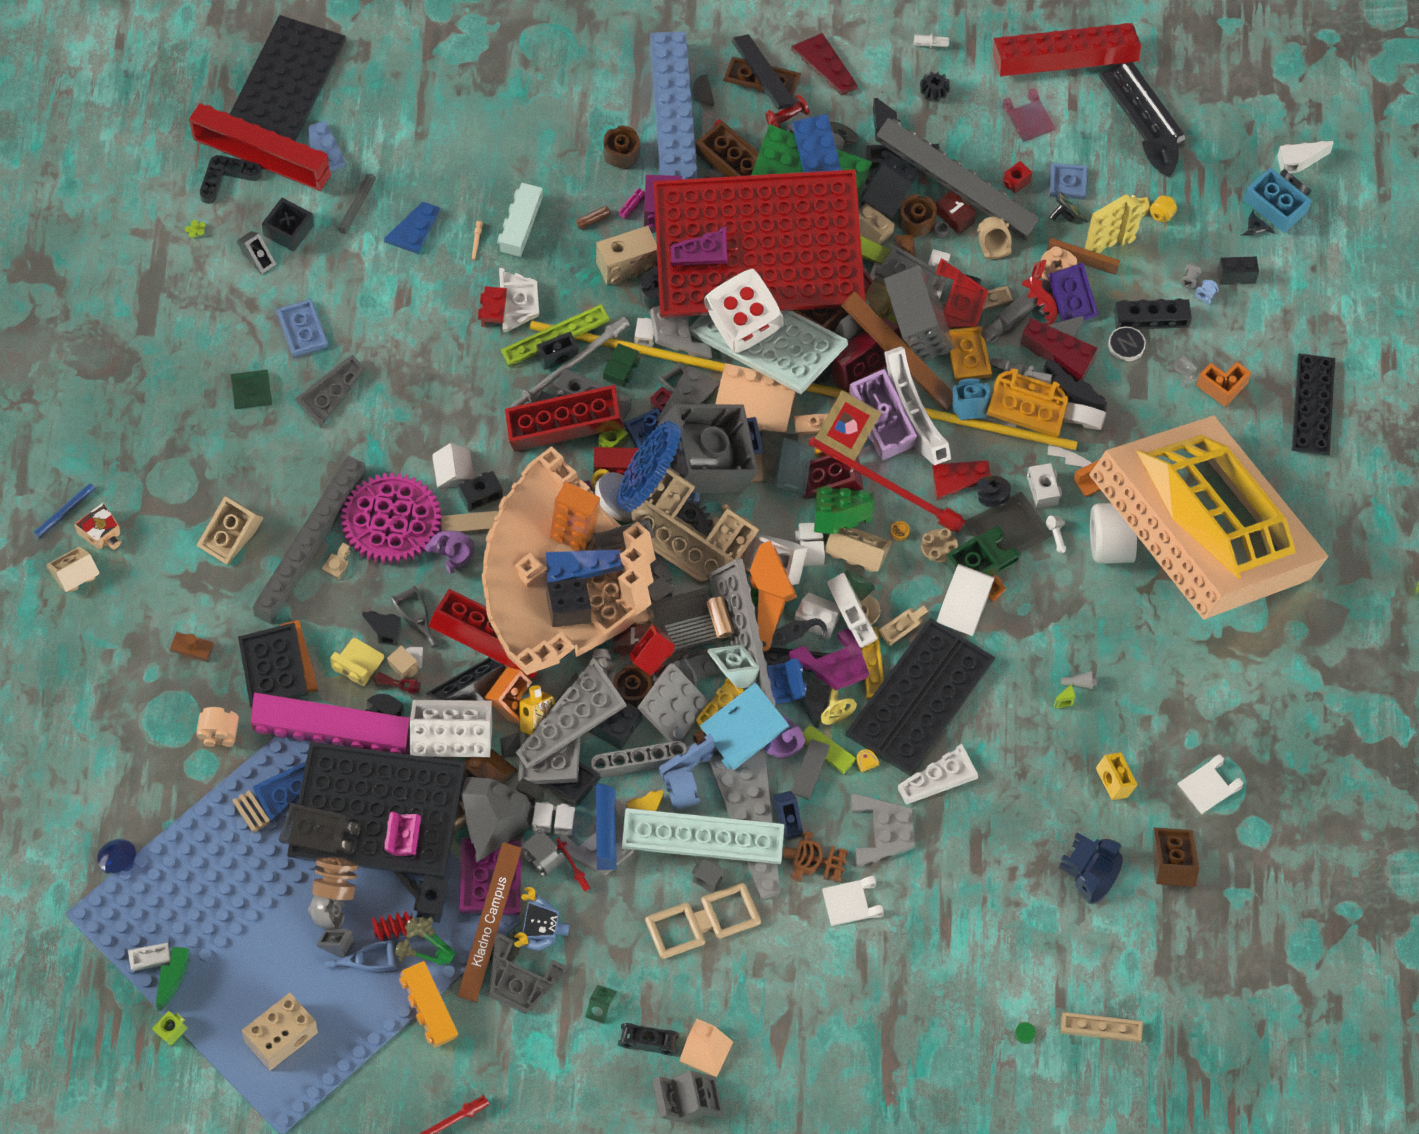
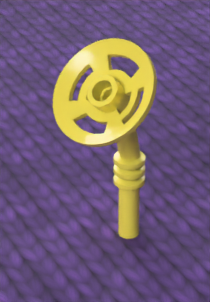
[821,688,857,725]

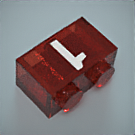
[935,190,977,235]
[614,625,651,656]

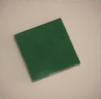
[231,369,272,409]

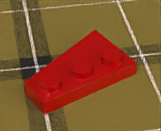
[932,460,991,501]

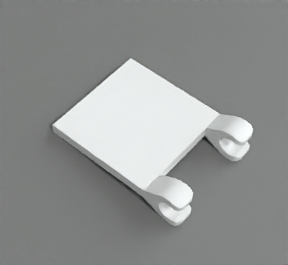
[1177,754,1243,815]
[822,876,884,926]

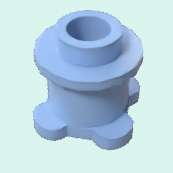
[1195,280,1219,304]

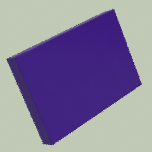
[1048,263,1099,321]

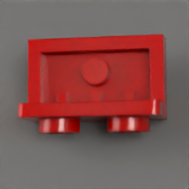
[478,286,507,327]

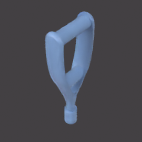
[324,940,399,972]

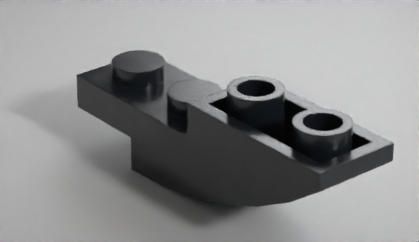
[1043,358,1108,412]

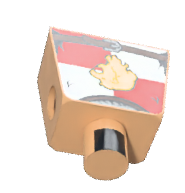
[75,503,121,550]

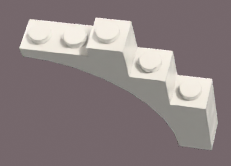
[884,346,951,465]

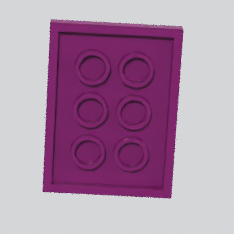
[459,838,521,915]

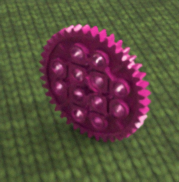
[341,472,442,565]

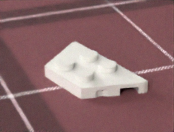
[499,268,539,333]

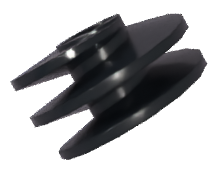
[977,475,1011,507]

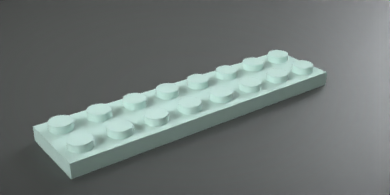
[622,808,784,864]

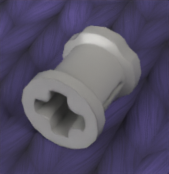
[1180,264,1201,289]

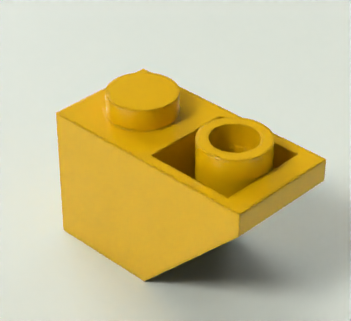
[626,790,664,812]

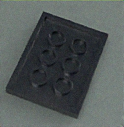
[238,622,309,709]

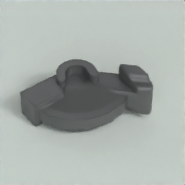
[990,358,1024,375]

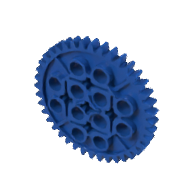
[616,420,681,512]

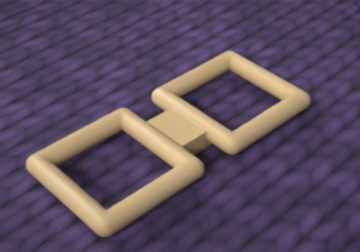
[645,883,761,959]

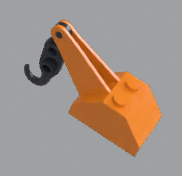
[749,541,827,652]

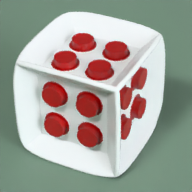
[704,269,784,354]

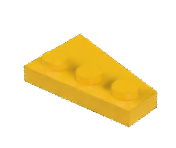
[695,678,744,732]

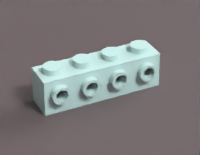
[497,183,543,257]

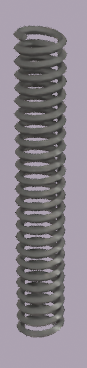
[338,174,376,234]

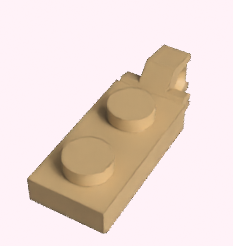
[878,605,928,646]

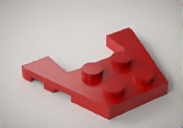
[936,258,988,328]

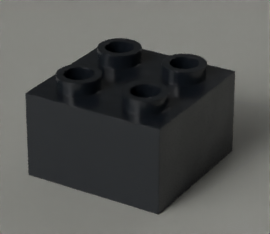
[262,198,314,252]
[546,578,592,627]

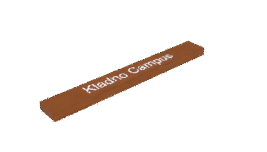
[457,842,522,1002]

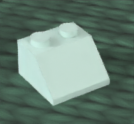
[708,645,760,689]

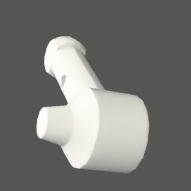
[1046,516,1066,554]

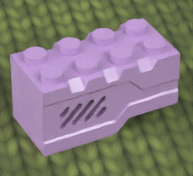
[849,369,917,461]

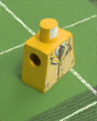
[520,685,556,735]

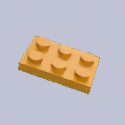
[949,326,992,382]

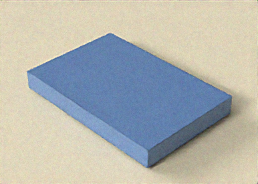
[276,299,329,358]

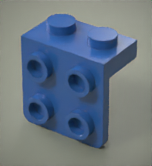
[767,658,807,704]

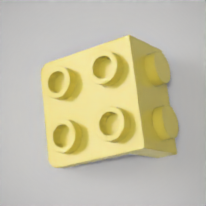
[331,638,384,687]

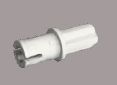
[914,34,949,48]

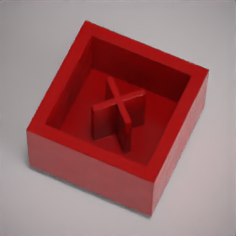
[629,624,675,676]

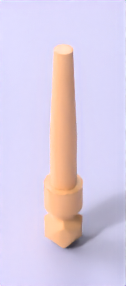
[472,221,483,260]

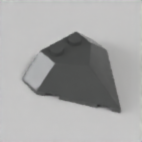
[460,777,534,862]

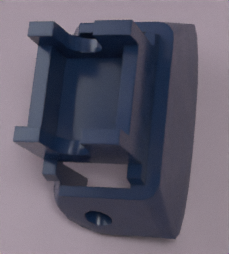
[1059,832,1123,904]

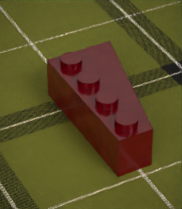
[1020,318,1098,383]

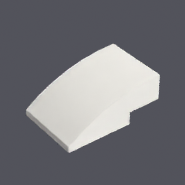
[937,564,994,636]

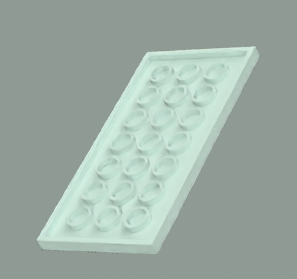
[689,310,848,394]

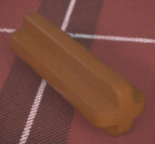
[576,206,610,229]

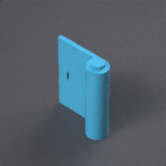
[700,682,790,770]

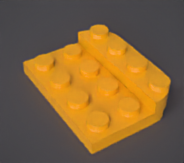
[986,369,1068,438]

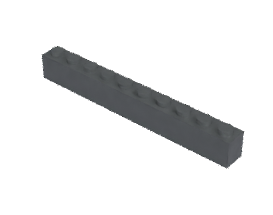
[875,118,1040,240]
[253,456,365,624]

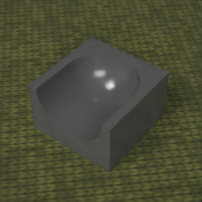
[658,404,758,493]

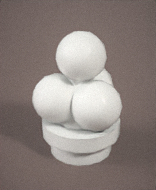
[592,649,613,677]

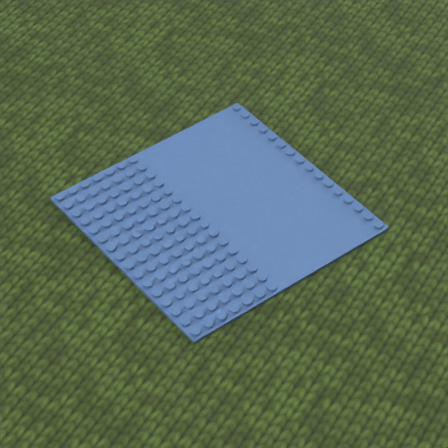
[67,736,520,1134]

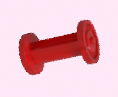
[765,94,810,129]

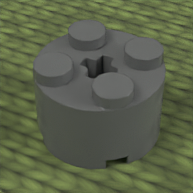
[521,830,565,878]

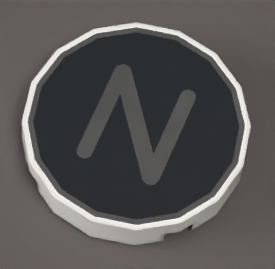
[1108,327,1146,362]

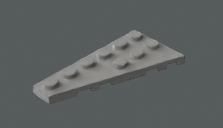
[516,658,626,771]

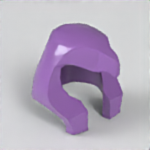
[425,530,475,574]
[763,715,805,758]

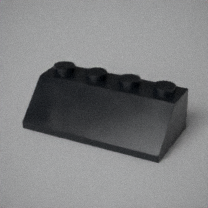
[426,657,507,701]

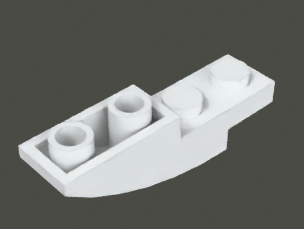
[827,573,878,648]

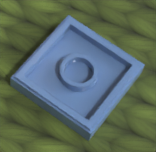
[1049,163,1087,200]

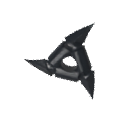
[1241,209,1275,236]

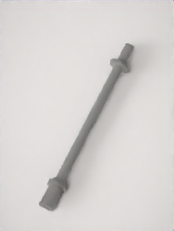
[510,316,630,407]

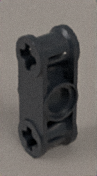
[618,1023,679,1056]

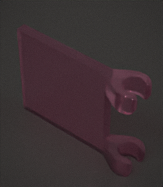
[1002,88,1055,142]

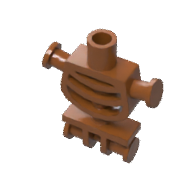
[782,831,849,883]

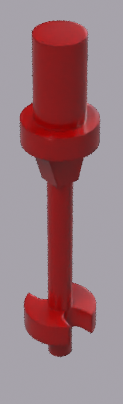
[556,838,591,892]

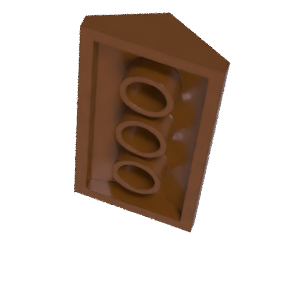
[723,56,801,98]

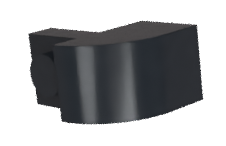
[364,694,404,716]

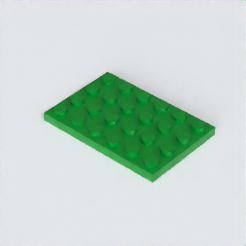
[751,125,872,201]

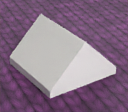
[432,443,474,489]

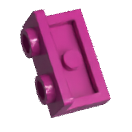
[385,812,421,856]

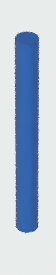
[34,483,95,538]

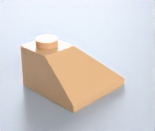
[679,1018,733,1078]

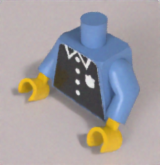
[514,887,570,951]

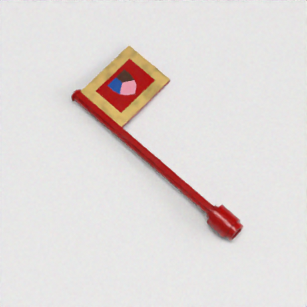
[809,390,965,533]

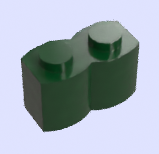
[603,343,641,387]

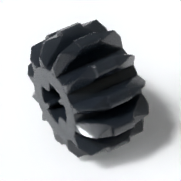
[920,71,950,102]

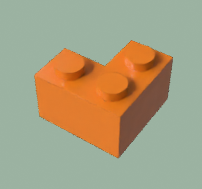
[1196,362,1251,407]
[485,667,532,724]

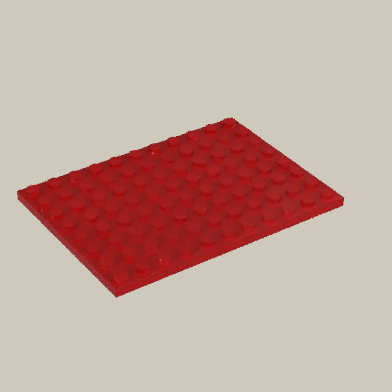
[653,170,865,318]

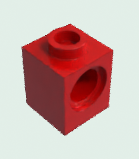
[1003,161,1033,194]

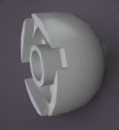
[308,895,345,930]

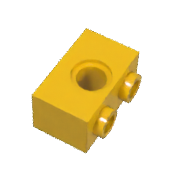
[1096,752,1138,800]

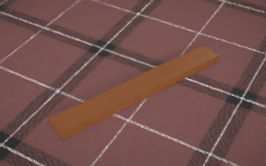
[841,292,953,411]

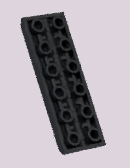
[1099,62,1186,144]
[1291,353,1335,456]

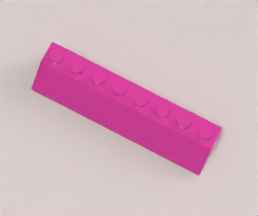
[251,693,410,754]

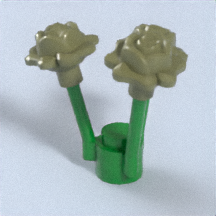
[395,917,456,966]

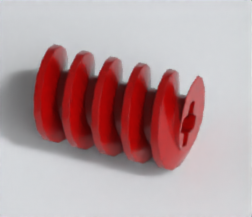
[372,911,413,942]

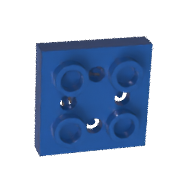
[624,408,661,448]

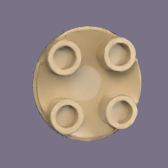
[921,528,959,563]

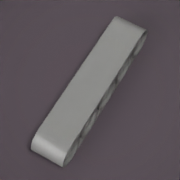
[592,741,687,778]

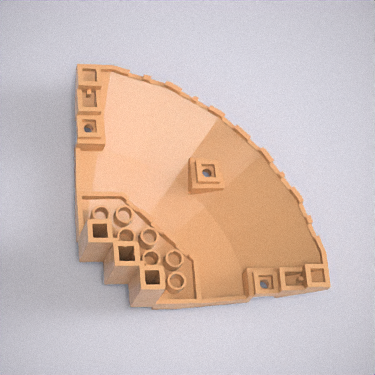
[482,446,656,675]

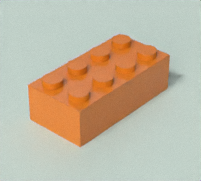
[550,481,600,551]

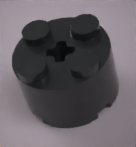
[640,266,660,310]

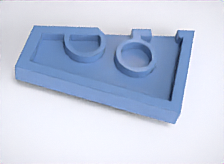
[309,120,346,171]

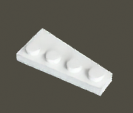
[898,744,978,805]

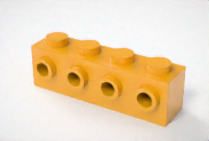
[399,961,458,1048]

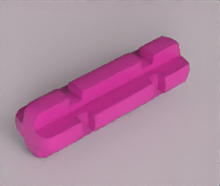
[619,188,645,219]

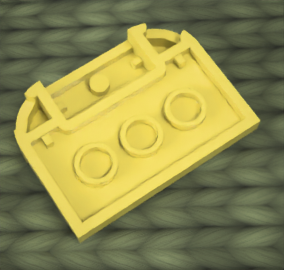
[1085,194,1144,254]

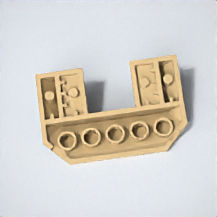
[631,468,759,582]

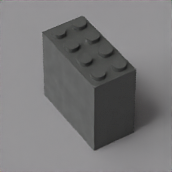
[884,265,955,361]

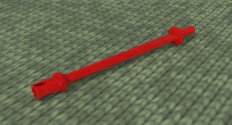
[420,1094,490,1134]

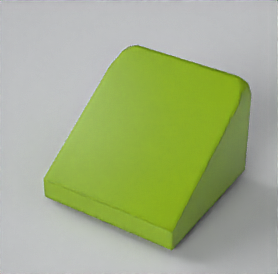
[1054,685,1076,709]

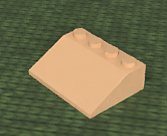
[716,363,797,438]

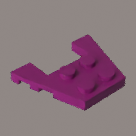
[789,628,869,690]

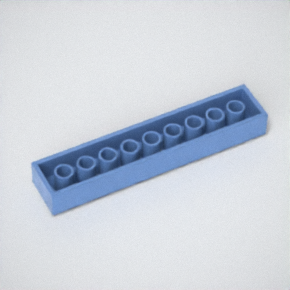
[650,32,697,179]

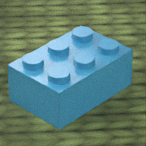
[1244,167,1312,233]

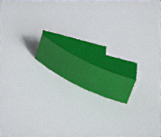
[156,947,190,1011]

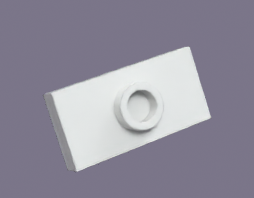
[128,943,171,971]

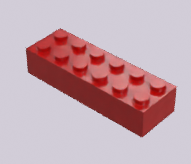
[505,385,624,452]
[428,588,538,679]

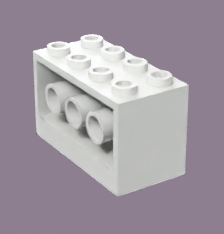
[410,700,492,757]

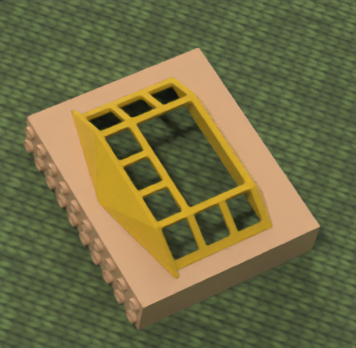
[1089,415,1329,620]

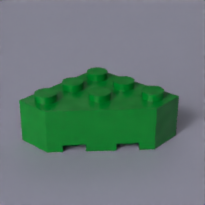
[814,486,874,534]

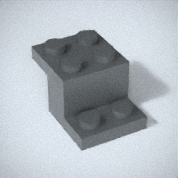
[653,1071,724,1124]

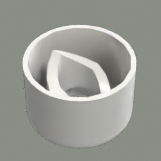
[1090,503,1137,564]

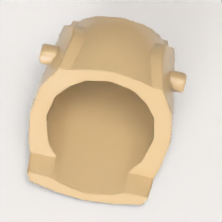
[977,217,1012,259]

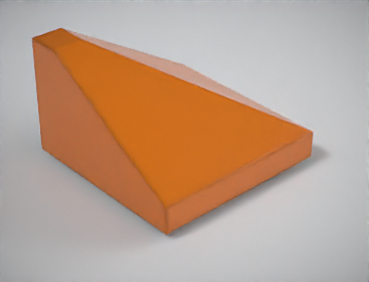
[988,575,1007,602]

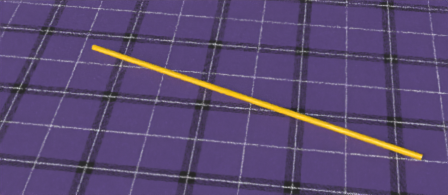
[530,321,1078,451]

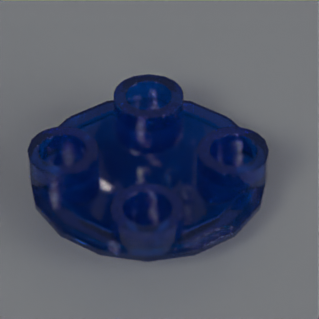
[97,839,136,874]

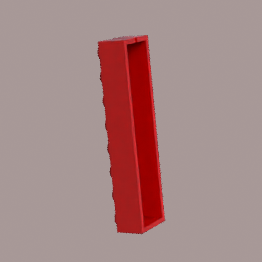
[993,23,1141,77]
[189,103,331,192]

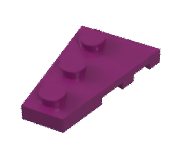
[671,227,727,266]

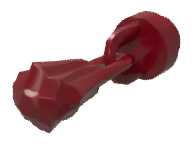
[373,672,421,695]

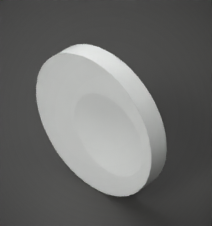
[595,472,633,522]

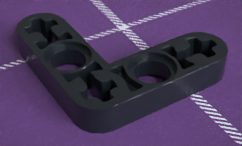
[200,155,262,204]

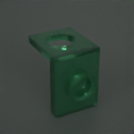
[585,985,617,1024]

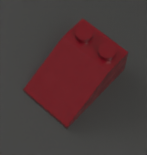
[799,455,864,498]

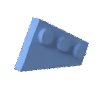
[659,733,716,781]

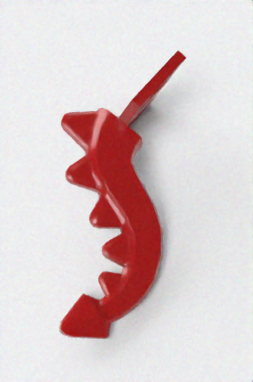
[1022,259,1058,325]

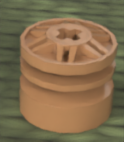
[312,857,358,900]

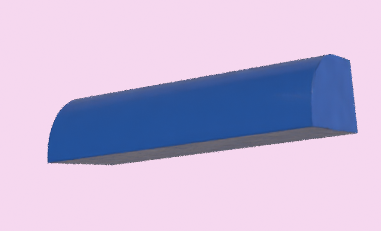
[596,784,617,870]

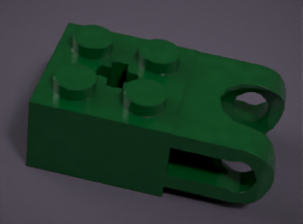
[946,526,1021,576]

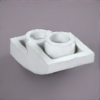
[1063,402,1107,430]

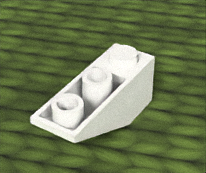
[1277,141,1333,173]

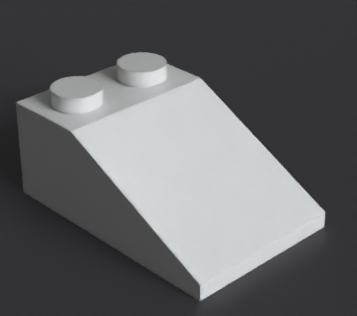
[742,533,807,585]

